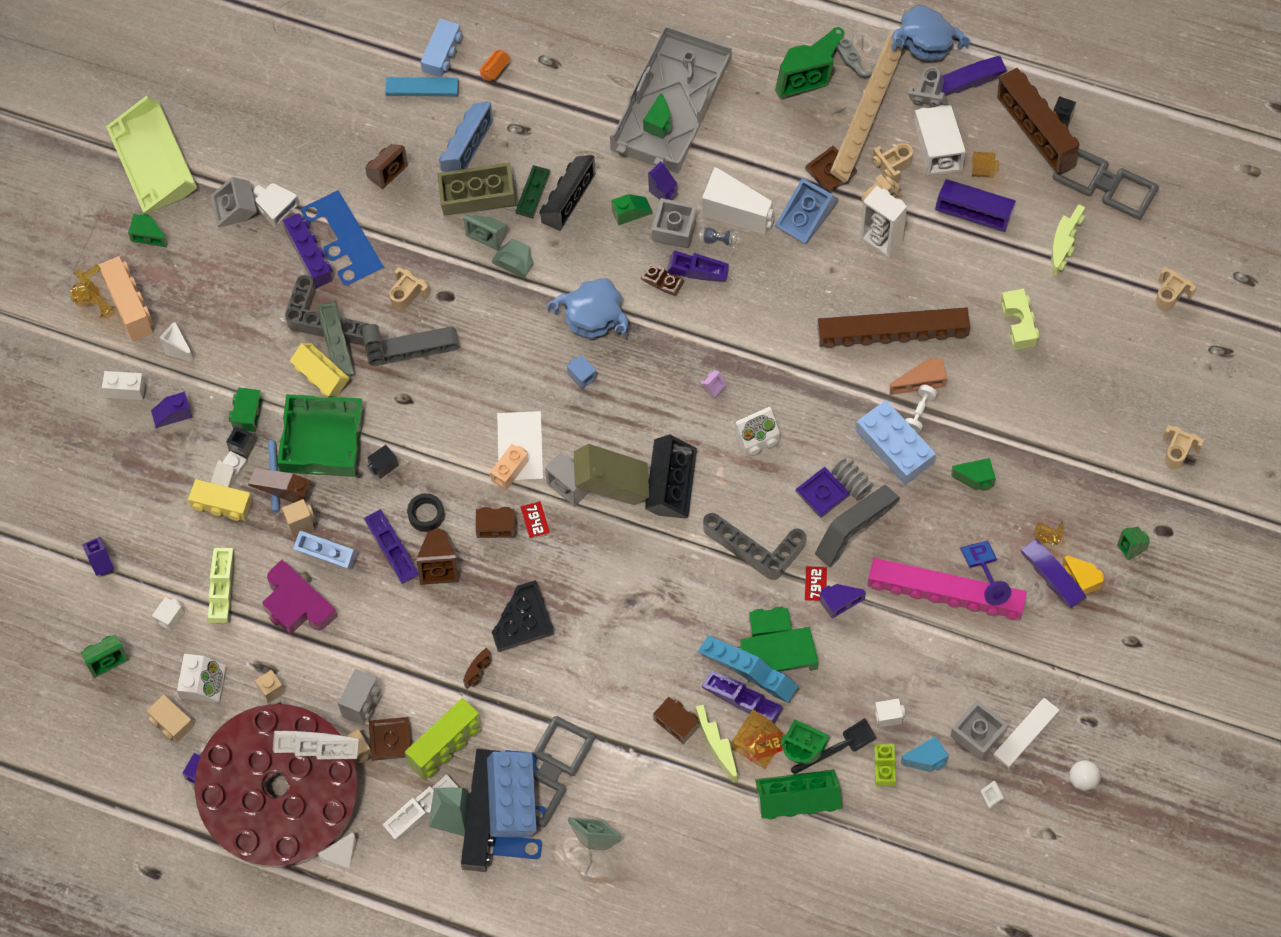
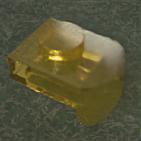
[1033,521,1064,545]

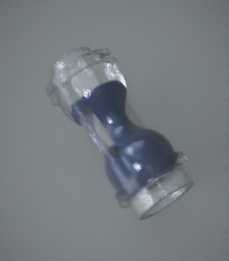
[699,226,741,248]

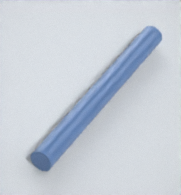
[268,440,280,513]

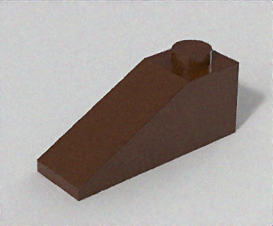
[248,468,311,503]

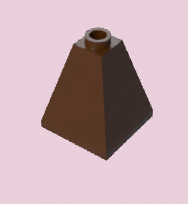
[416,528,459,585]

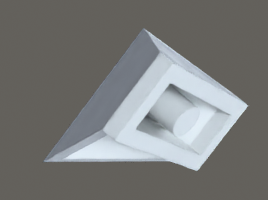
[160,322,193,362]

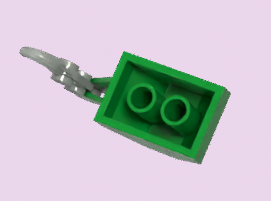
[775,27,875,98]

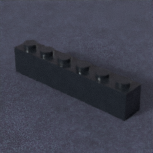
[461,749,500,872]

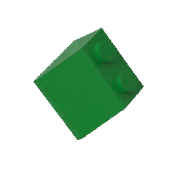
[80,634,129,678]

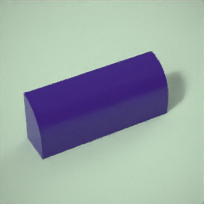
[935,179,1016,232]

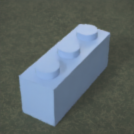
[420,19,462,78]
[293,531,358,569]

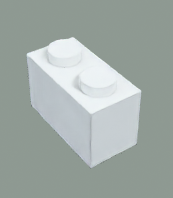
[102,371,146,400]

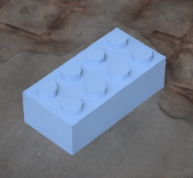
[856,400,936,485]

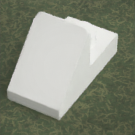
[211,451,247,488]

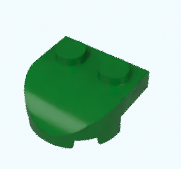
[781,719,830,764]

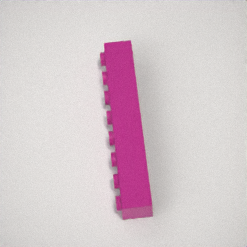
[867,557,1027,620]

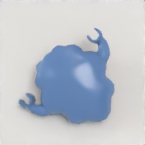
[891,4,971,61]
[547,278,628,339]

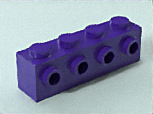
[283,213,333,289]

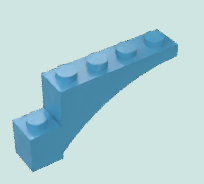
[698,635,798,703]

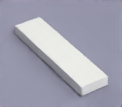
[993,698,1059,769]

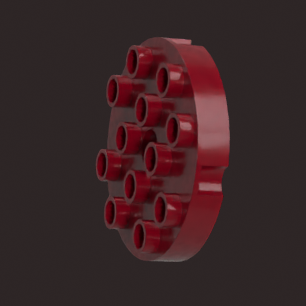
[194,704,359,868]

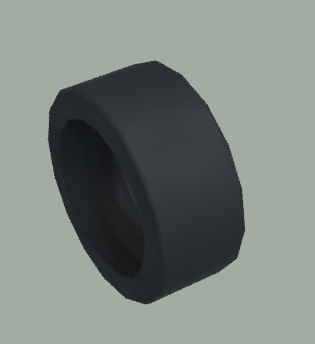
[407,493,444,532]

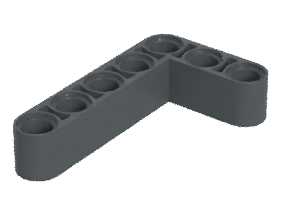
[285,275,369,346]
[362,324,459,366]
[815,485,900,567]
[703,513,806,580]

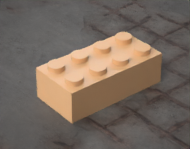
[98,256,154,342]

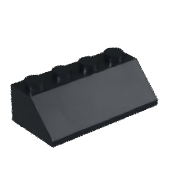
[539,155,596,232]
[645,434,697,519]

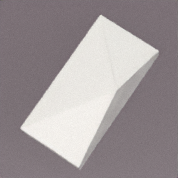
[318,832,356,869]

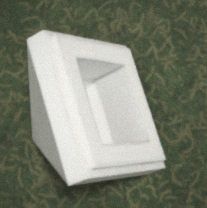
[981,781,1004,808]

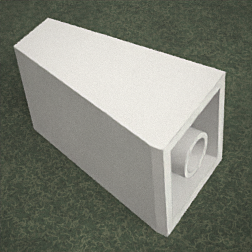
[914,105,965,176]
[702,167,774,235]

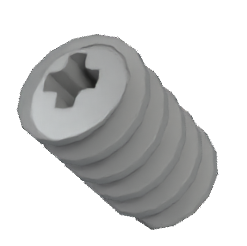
[831,459,873,500]

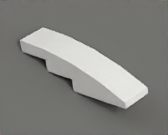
[273,731,359,759]
[382,774,459,840]

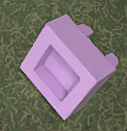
[701,370,727,398]

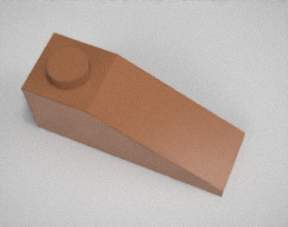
[889,358,947,395]

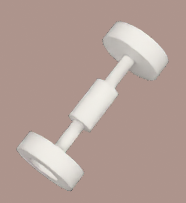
[905,385,937,433]

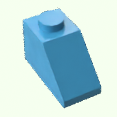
[901,736,949,772]

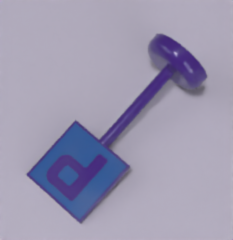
[960,540,1012,605]

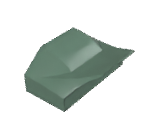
[492,239,533,279]

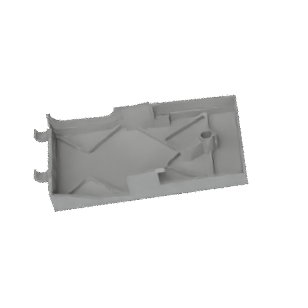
[610,25,732,174]

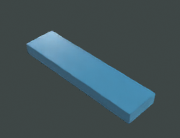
[385,77,458,97]

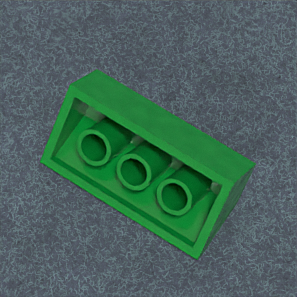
[755,769,842,819]

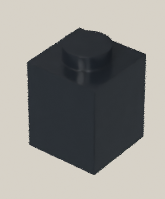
[1053,96,1076,127]
[226,426,255,459]
[367,444,399,479]

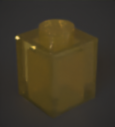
[971,152,999,178]

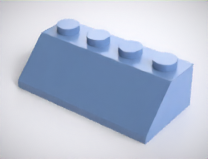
[439,101,493,172]

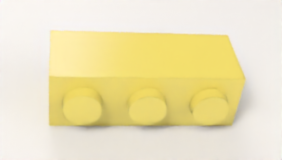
[290,343,350,397]
[188,479,253,521]

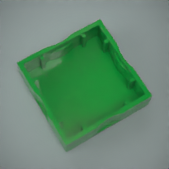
[277,394,364,477]

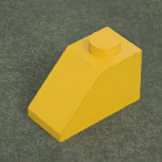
[1062,556,1104,595]

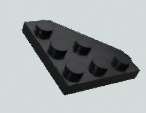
[492,580,554,652]

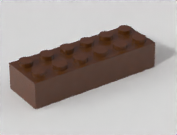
[997,67,1080,175]

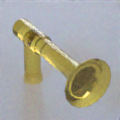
[73,264,115,317]

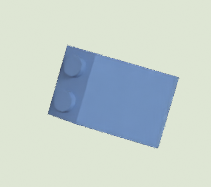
[775,178,838,244]

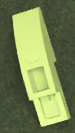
[1051,204,1086,276]

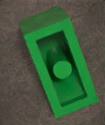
[643,93,673,138]
[611,194,653,226]
[128,214,167,248]
[951,458,996,490]
[1117,527,1150,561]

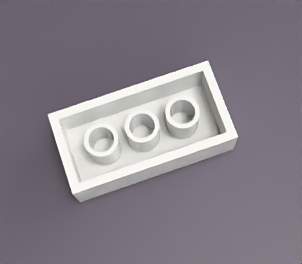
[860,186,907,258]

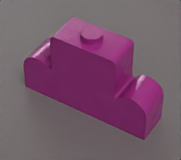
[262,559,338,634]

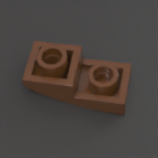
[641,263,684,296]
[463,648,492,689]

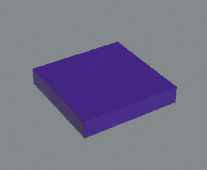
[796,466,850,518]

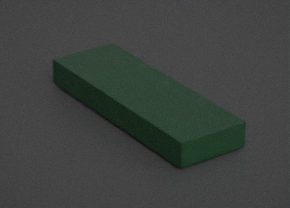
[515,165,550,219]

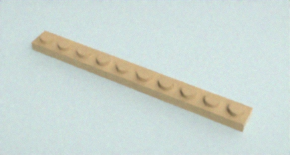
[830,30,905,182]

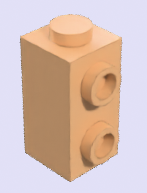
[490,444,529,490]

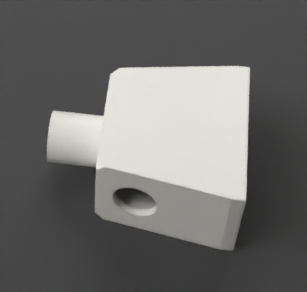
[253,183,299,228]

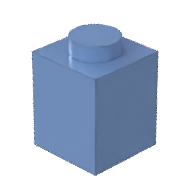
[567,355,597,390]

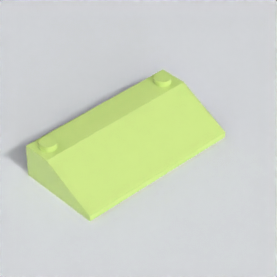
[106,96,197,214]

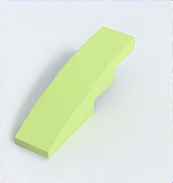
[208,548,233,623]
[696,705,737,783]

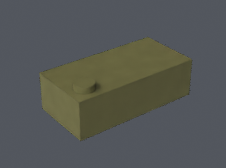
[437,162,516,216]
[574,444,649,505]

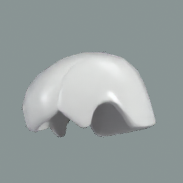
[1069,760,1101,791]

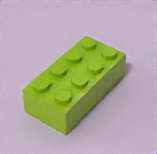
[405,697,482,781]

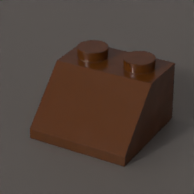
[365,144,408,189]

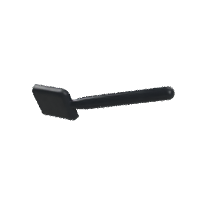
[791,718,877,774]

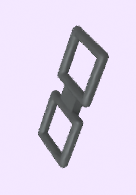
[1052,148,1159,219]
[533,716,595,828]

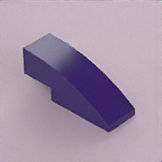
[667,250,729,281]

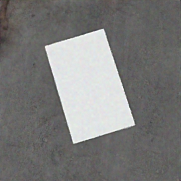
[497,411,543,480]

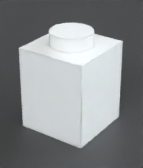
[152,597,184,632]
[874,699,905,728]

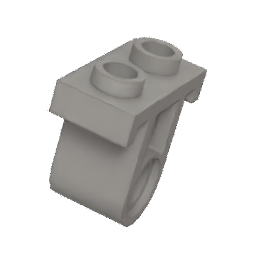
[908,67,948,107]

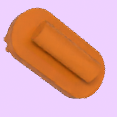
[480,50,510,81]

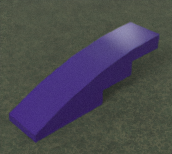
[942,55,1007,96]
[364,509,419,584]
[1021,539,1086,608]
[702,670,783,725]

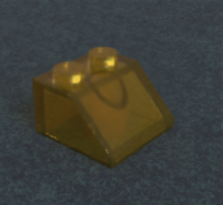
[731,709,786,769]

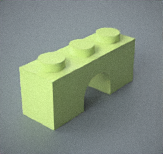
[1000,289,1039,350]

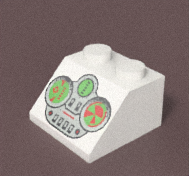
[735,407,780,457]
[177,654,226,703]

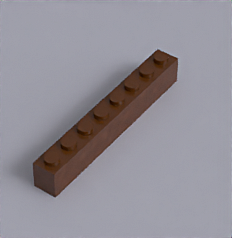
[817,307,970,348]

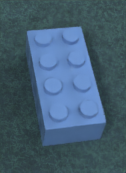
[487,752,536,837]

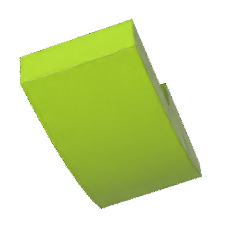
[874,744,896,786]

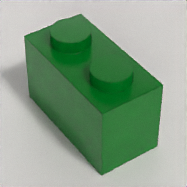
[229,387,263,432]
[749,607,791,637]

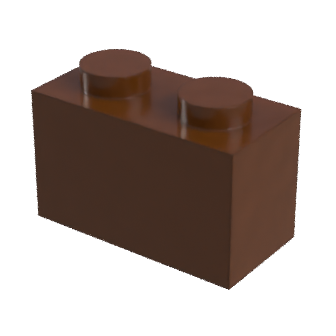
[476,507,515,538]
[653,697,699,745]

